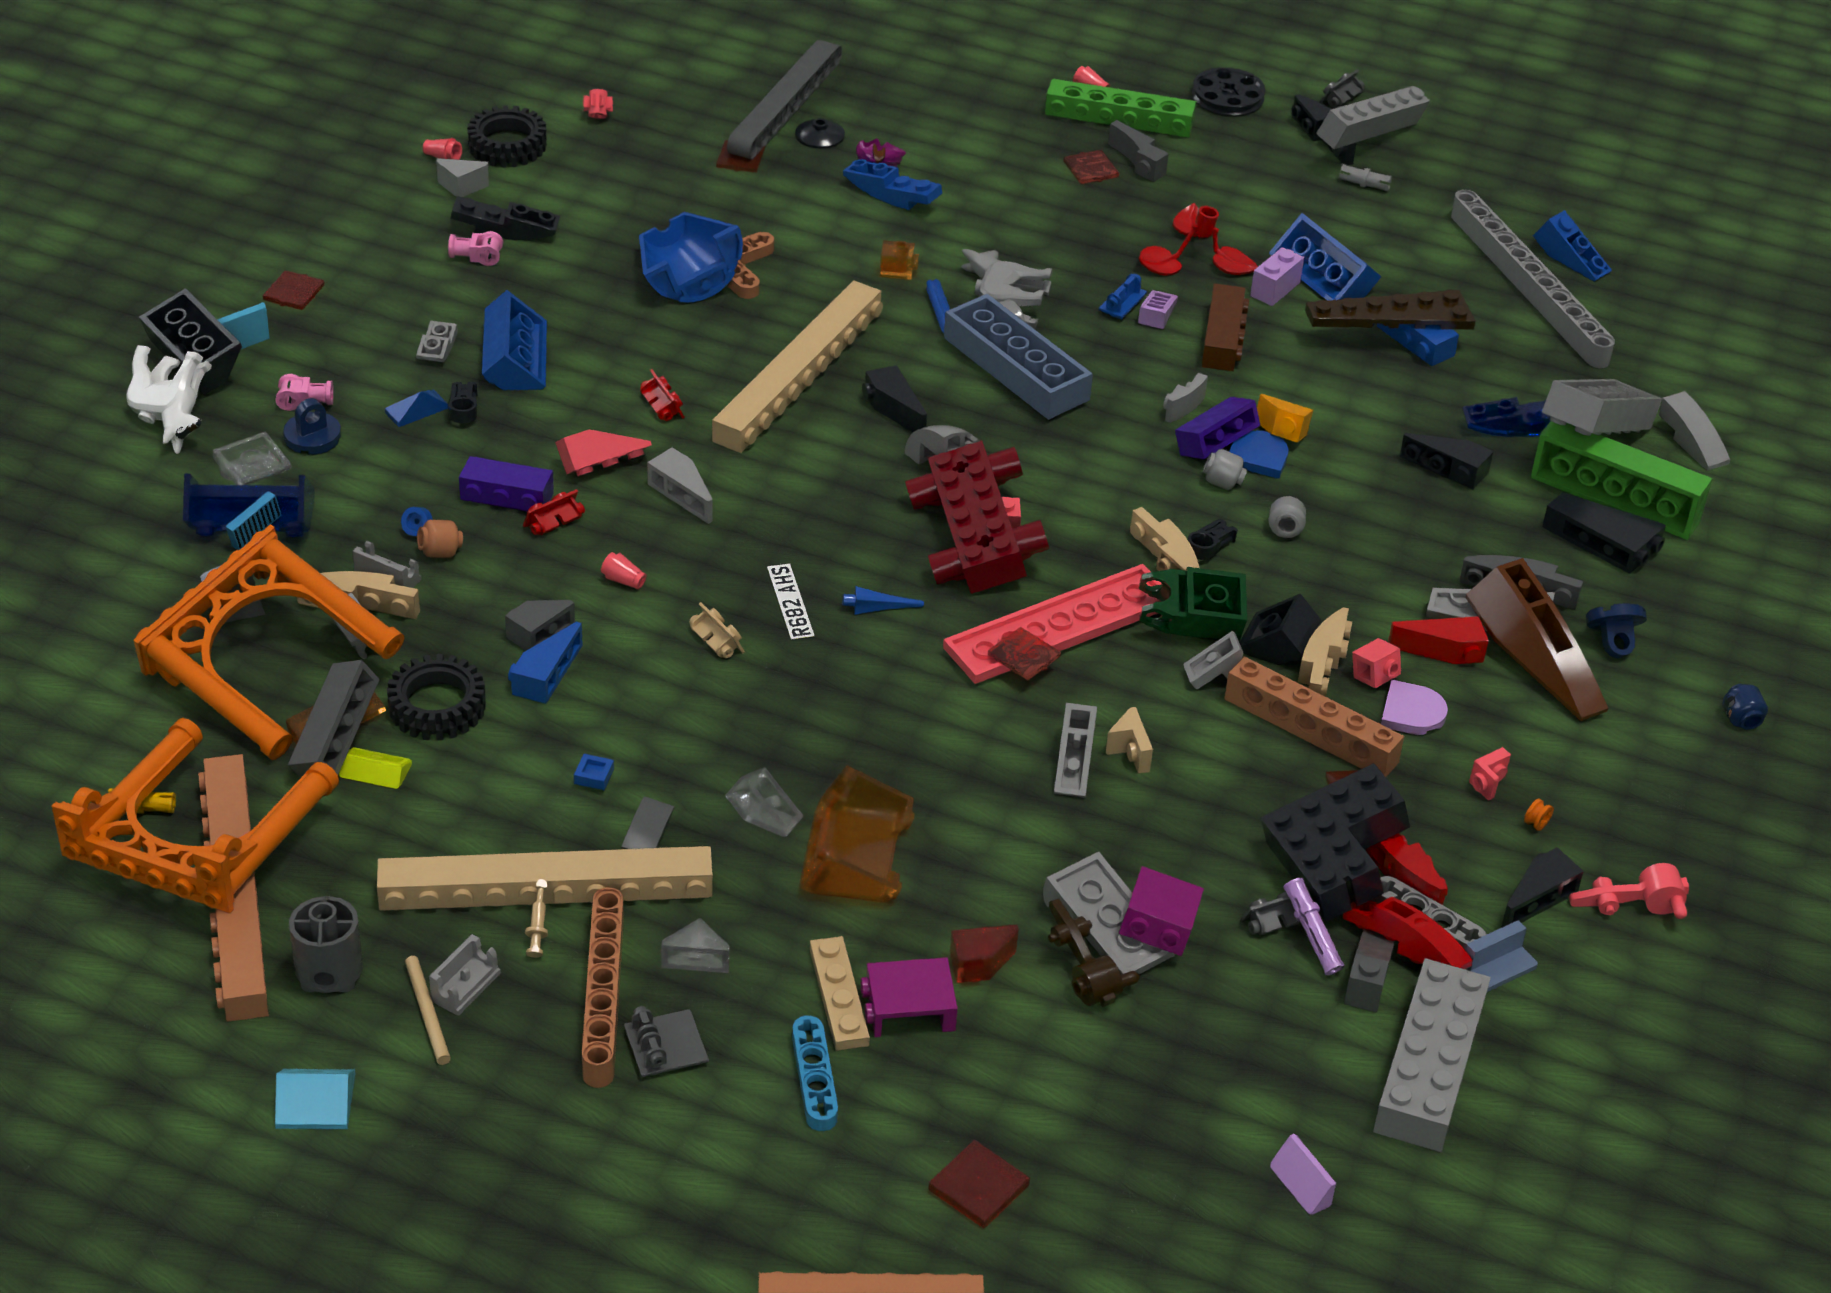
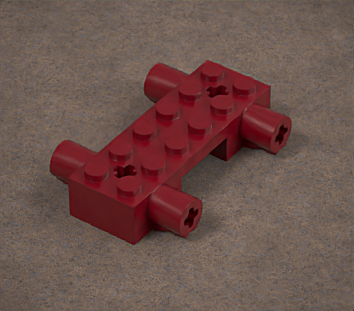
[905,441,1049,594]

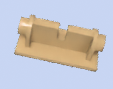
[689,602,745,658]

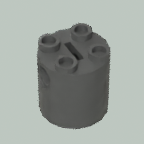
[289,896,363,993]

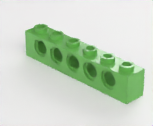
[1045,79,1196,137]

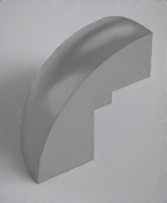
[905,425,979,464]

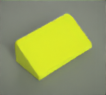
[339,747,412,789]

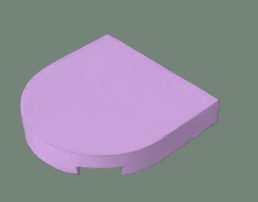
[1381,679,1448,735]

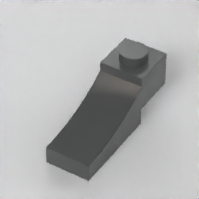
[1108,120,1169,182]

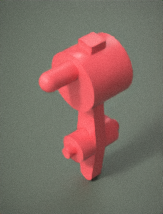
[1569,863,1689,919]

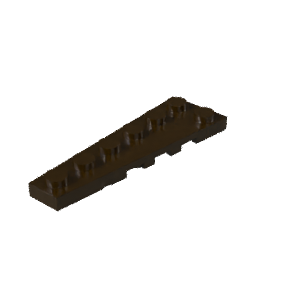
[1305,290,1476,330]

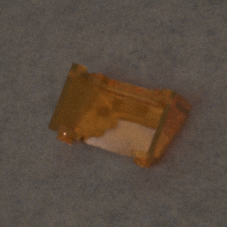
[799,765,915,903]

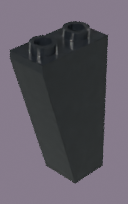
[1542,492,1666,574]

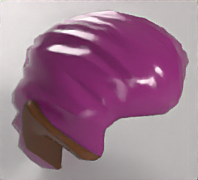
[856,138,906,167]

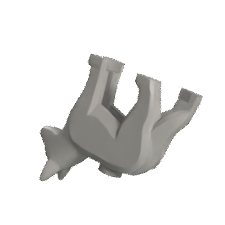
[961,249,1052,329]

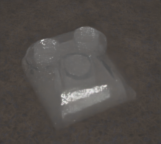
[213,431,292,488]

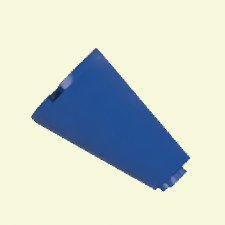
[639,212,743,302]

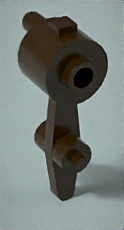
[1048,898,1139,1007]

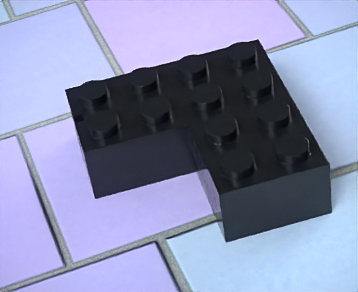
[1260,763,1410,922]

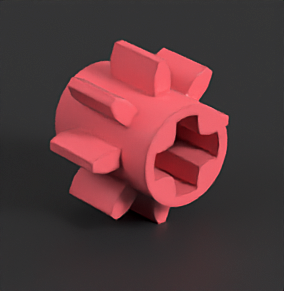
[583,89,613,119]

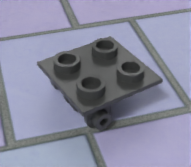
[624,1006,709,1077]

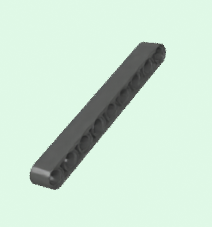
[727,39,843,160]

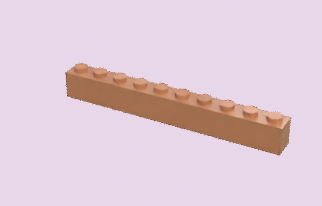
[198,754,269,1022]

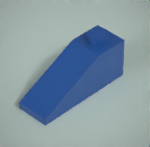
[508,622,583,704]

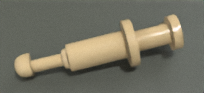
[525,879,548,958]

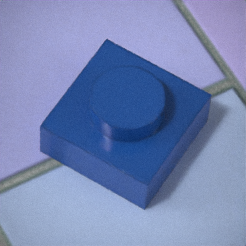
[574,754,614,790]

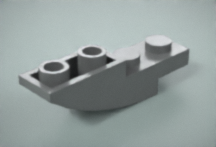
[1459,555,1583,610]

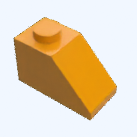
[1257,394,1313,443]

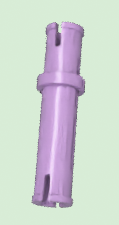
[1283,878,1345,975]

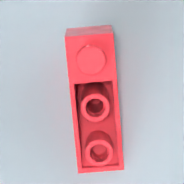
[555,429,652,476]

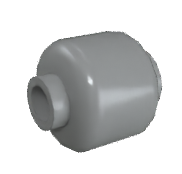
[1203,449,1247,490]
[1269,496,1306,538]

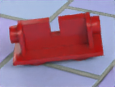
[640,369,685,421]
[523,489,585,535]

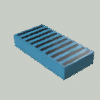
[226,491,281,550]

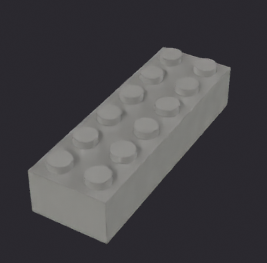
[1542,379,1663,436]
[1373,958,1491,1152]

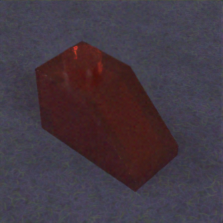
[950,924,1019,983]

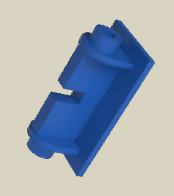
[1099,274,1147,319]

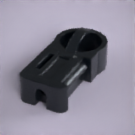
[449,382,478,423]
[1188,519,1238,560]

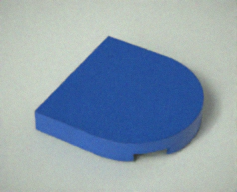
[1229,430,1289,479]

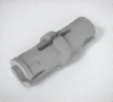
[1339,164,1392,192]

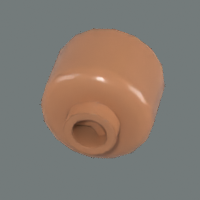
[417,520,463,558]

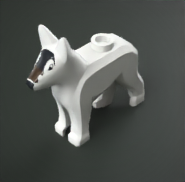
[126,345,212,454]

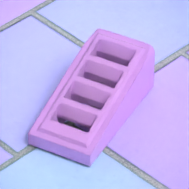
[1138,290,1178,329]

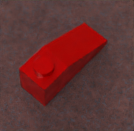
[1388,616,1489,664]

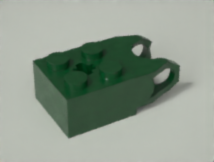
[1139,567,1247,642]

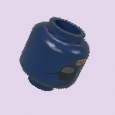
[1722,684,1768,730]

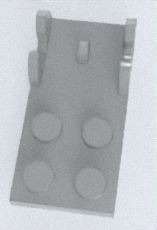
[1043,851,1175,974]

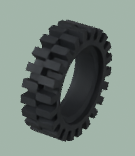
[467,105,547,168]
[387,654,486,741]

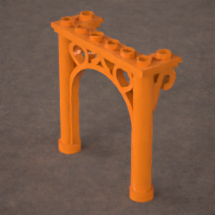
[133,524,405,760]
[52,718,339,913]

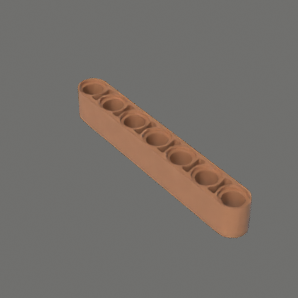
[582,887,624,1088]

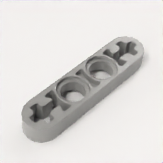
[1372,876,1486,949]

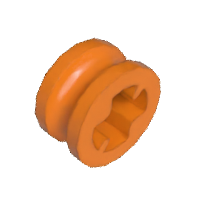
[1524,799,1554,831]

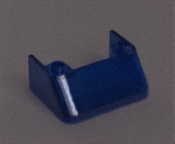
[183,474,315,537]

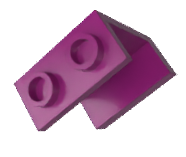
[1118,866,1204,956]
[860,957,958,1037]

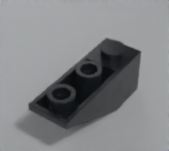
[1399,433,1494,489]

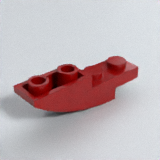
[1366,833,1448,905]
[1343,896,1473,970]

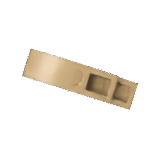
[1130,507,1199,571]
[297,571,420,619]
[1298,607,1353,696]

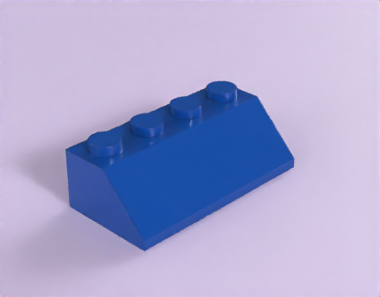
[1269,213,1382,301]
[482,290,547,390]

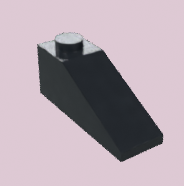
[862,365,927,432]
[1501,847,1584,927]

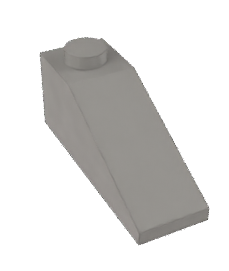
[647,447,713,524]
[1054,703,1097,798]

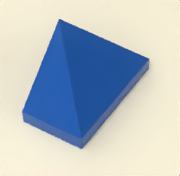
[385,390,448,427]

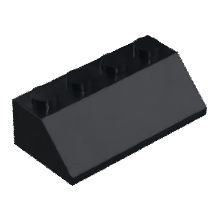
[139,288,242,395]

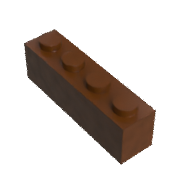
[1202,283,1249,371]

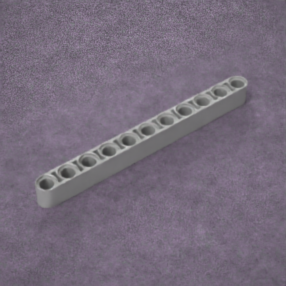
[1451,190,1615,368]

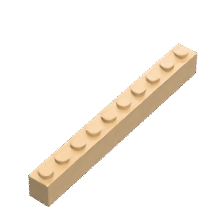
[712,280,883,453]
[377,846,713,911]

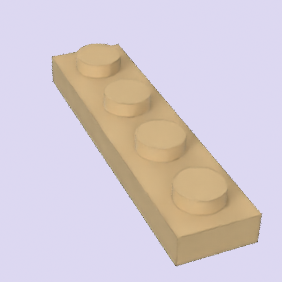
[809,936,870,1051]

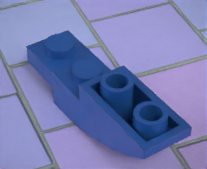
[843,159,942,210]

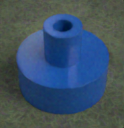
[401,507,433,536]

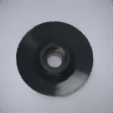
[795,118,845,149]

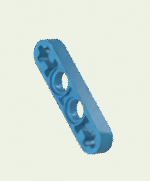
[792,1016,838,1131]

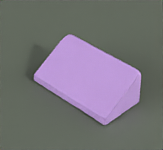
[1270,1134,1336,1215]

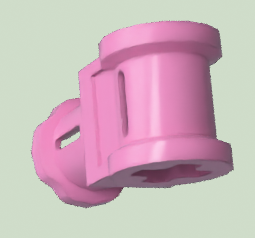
[448,231,503,266]
[275,374,334,411]

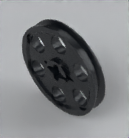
[1192,67,1266,116]

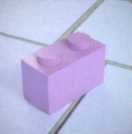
[1250,247,1304,306]

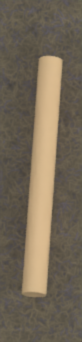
[405,956,451,1065]

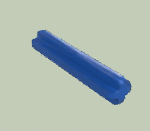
[926,279,951,333]

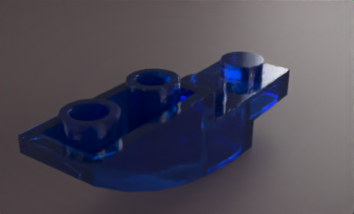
[1462,397,1550,437]

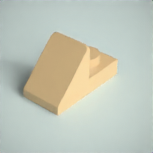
[1106,707,1153,774]

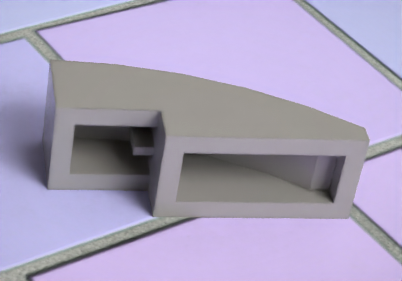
[1659,391,1730,471]

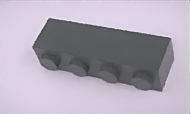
[288,660,379,778]

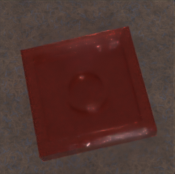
[928,1140,1030,1228]

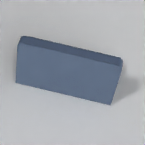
[1465,920,1538,992]

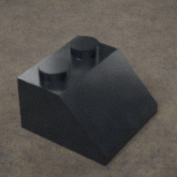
[1239,594,1321,665]

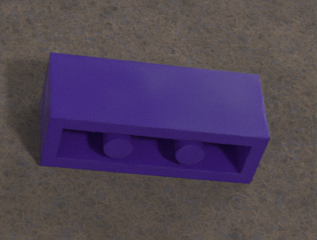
[1175,397,1260,459]
[459,456,554,511]

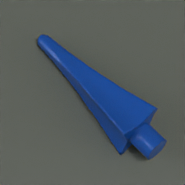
[842,586,924,615]

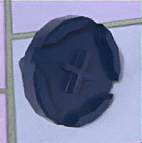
[283,398,341,455]
[1586,603,1647,658]

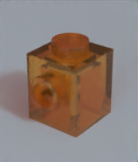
[880,240,919,280]

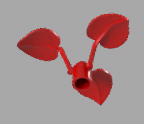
[1138,203,1259,276]

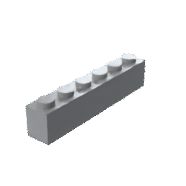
[1316,86,1430,149]

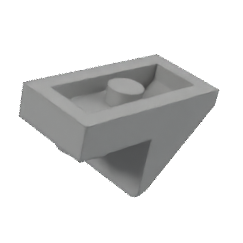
[1183,631,1243,689]

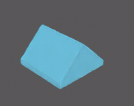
[217,302,270,349]
[275,1069,355,1129]

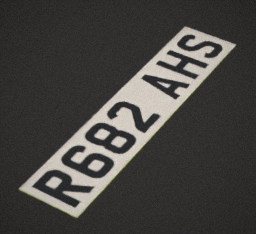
[767,564,814,639]

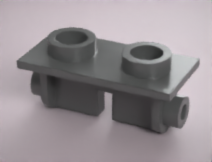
[1319,69,1365,108]
[1240,891,1309,936]

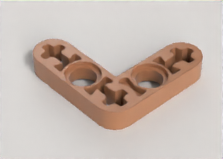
[727,232,774,299]

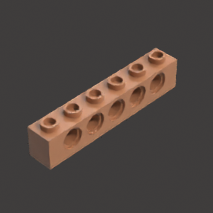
[1224,657,1404,777]

